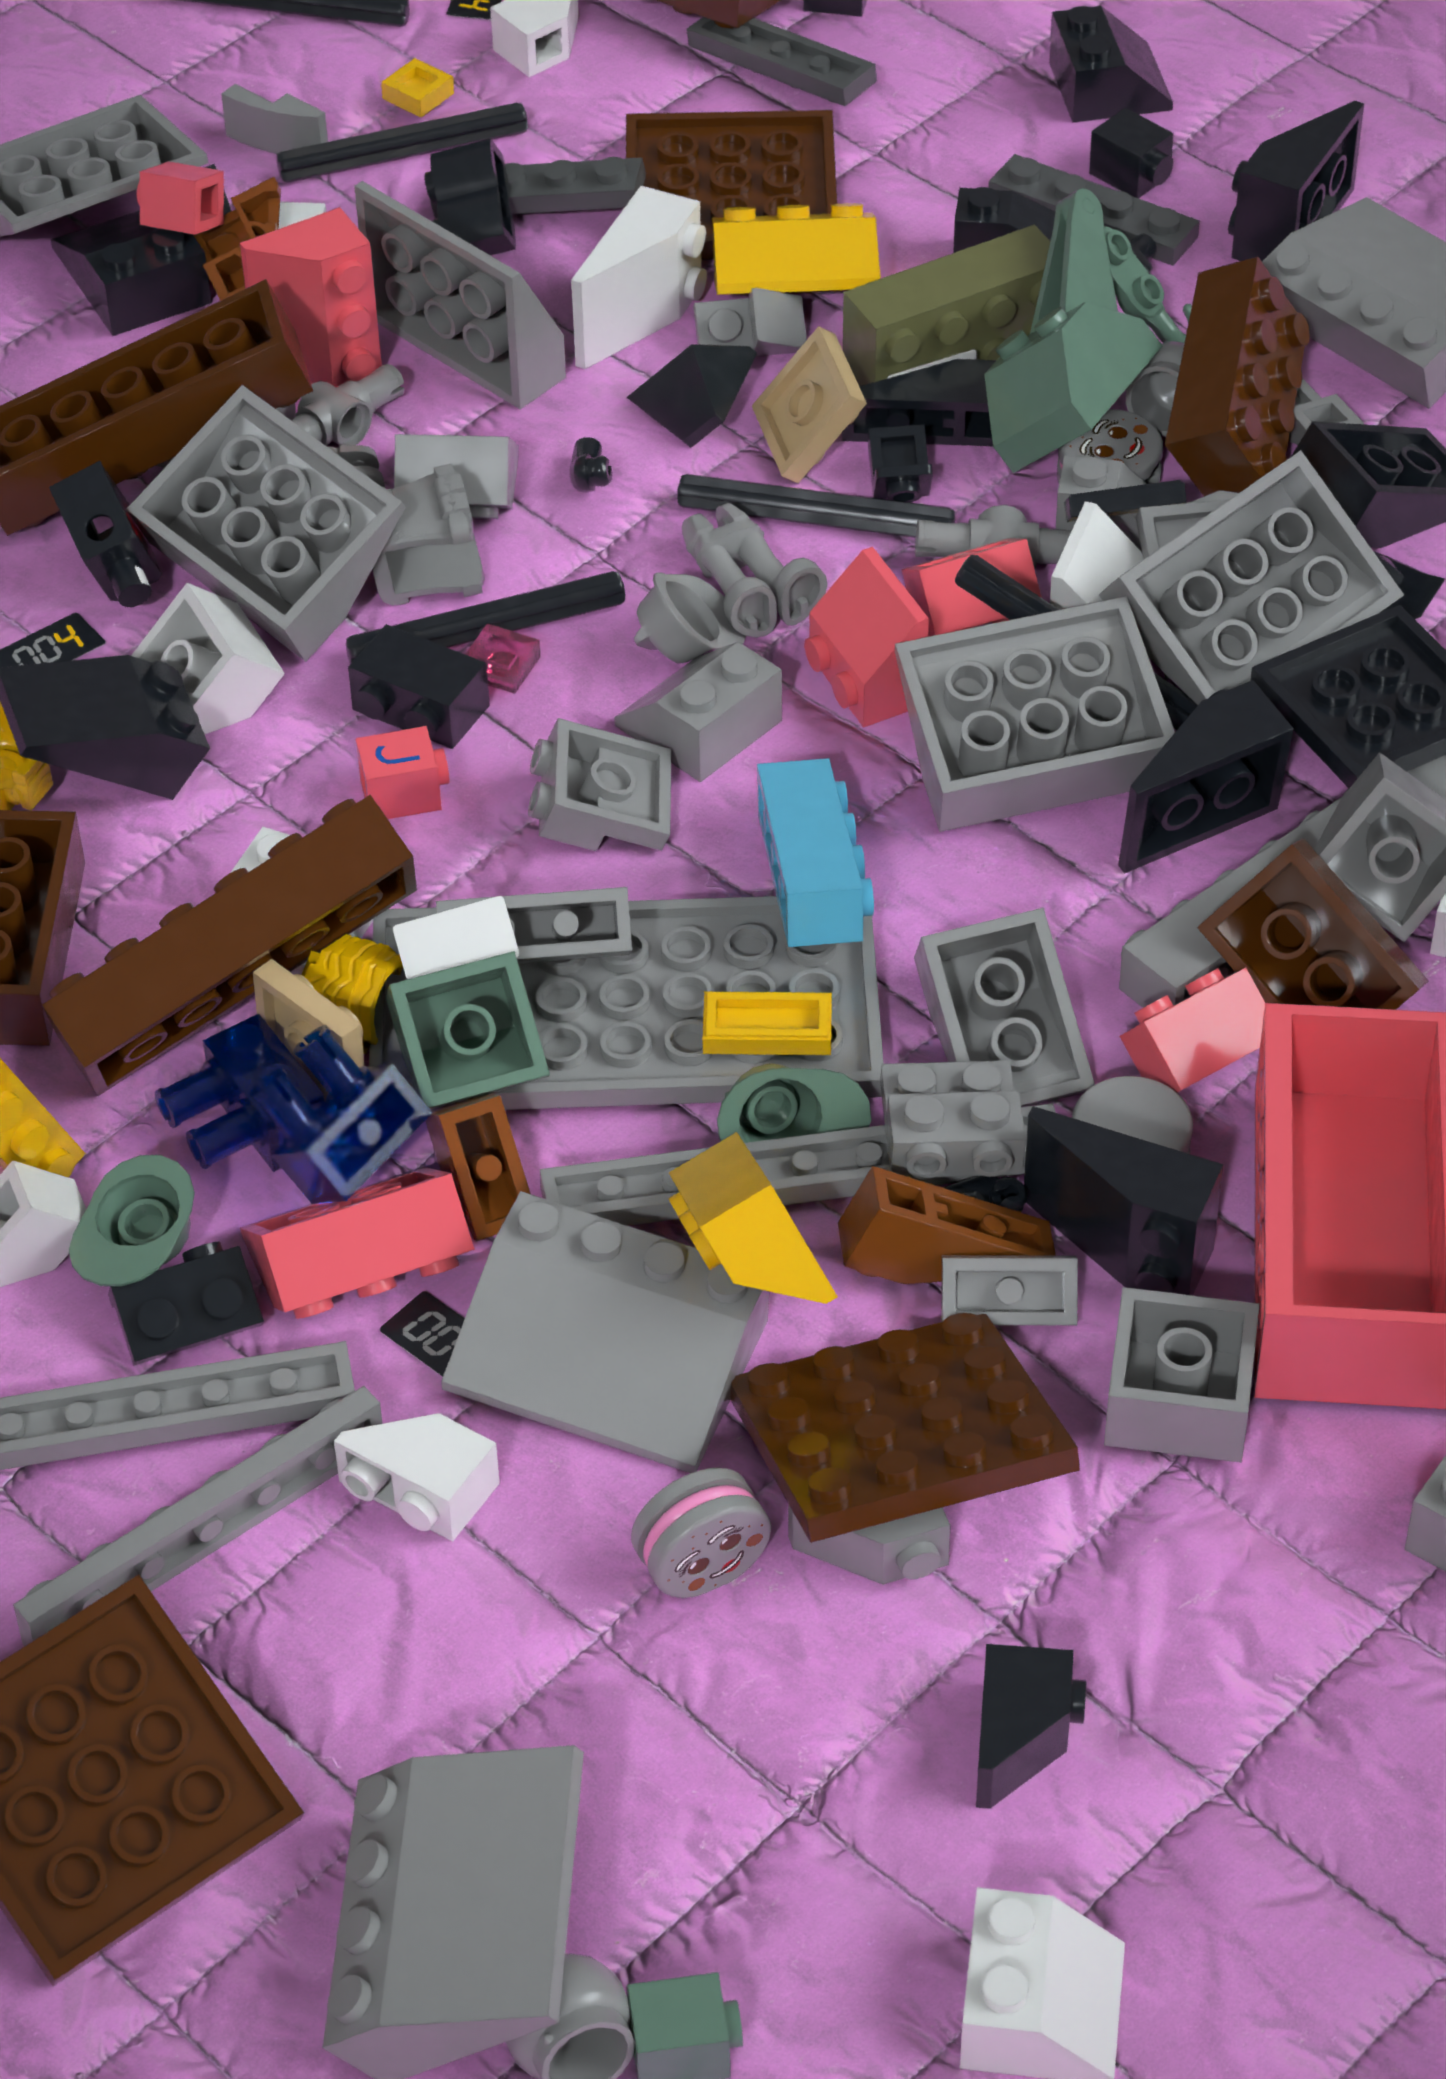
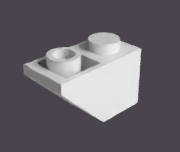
[490,0,579,77]
[334,1413,500,1542]

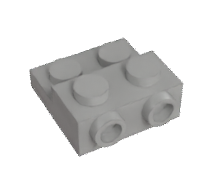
[528,718,671,851]
[880,1060,1026,1179]

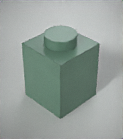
[627,1972,743,2079]

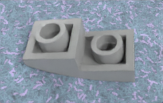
[221,84,328,154]

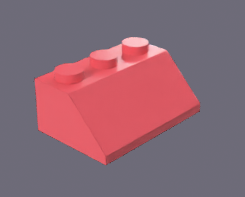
[240,207,382,387]
[240,1167,475,1319]

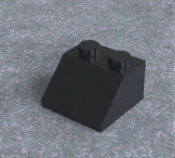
[1049,6,1173,123]

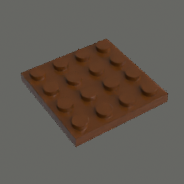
[626,110,837,260]
[731,1313,1080,1543]
[0,1574,304,1986]

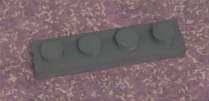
[687,17,877,106]
[988,154,1200,266]
[430,157,646,219]

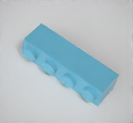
[757,758,874,947]

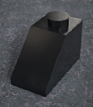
[976,1644,1086,1809]

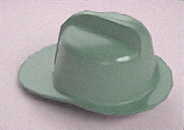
[717,1063,872,1143]
[69,1155,195,1287]

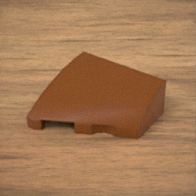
[192,177,281,301]

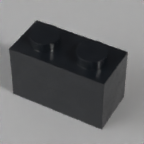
[348,624,490,749]

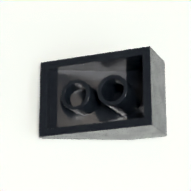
[1228,100,1364,261]
[51,211,212,336]
[1291,421,1446,548]
[0,655,210,800]
[1118,680,1294,874]
[1024,1106,1223,1296]

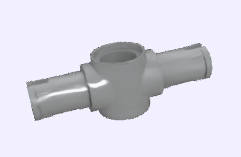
[291,364,404,446]
[915,505,1072,569]

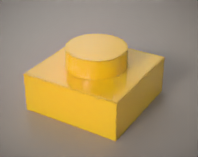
[381,58,454,118]

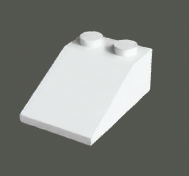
[571,186,707,369]

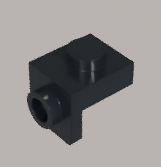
[867,424,933,503]

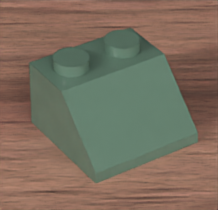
[386,951,550,1111]

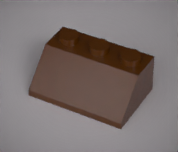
[1197,838,1429,1010]

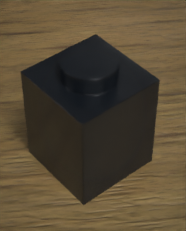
[1089,108,1174,198]

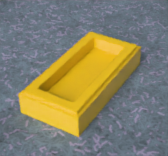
[702,991,832,1055]

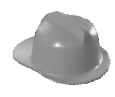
[634,573,746,664]

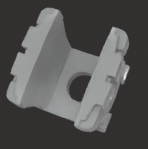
[372,463,484,606]

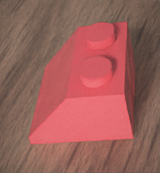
[804,546,929,728]

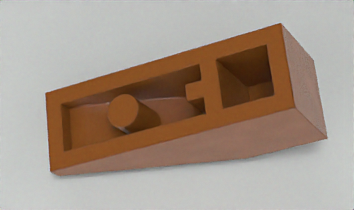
[838,1166,1056,1284]

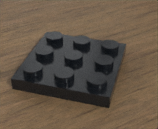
[1250,605,1446,788]

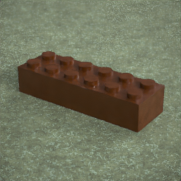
[0,279,313,536]
[42,794,417,1096]

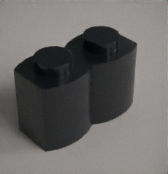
[424,138,516,256]

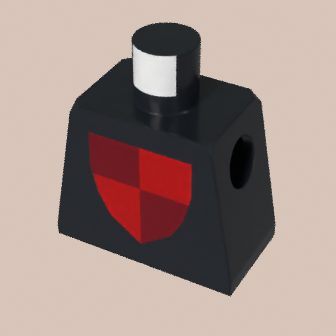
[49,461,162,607]

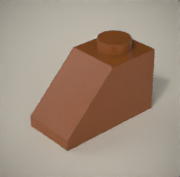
[423,1094,531,1241]

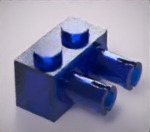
[155,1014,330,1172]
[249,1025,433,1204]

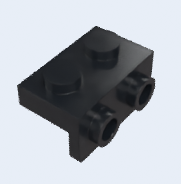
[108,1242,264,1366]

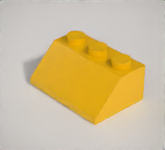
[712,203,881,295]
[668,1132,838,1304]

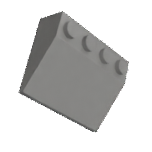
[0,95,208,237]
[354,181,566,409]
[1262,197,1446,409]
[126,385,406,662]
[1099,450,1404,705]
[894,596,1175,832]
[441,1191,770,1473]
[322,1745,584,2079]

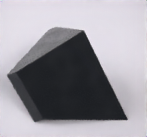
[626,344,757,448]

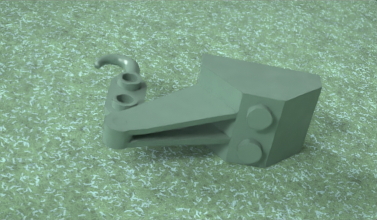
[984,188,1192,473]

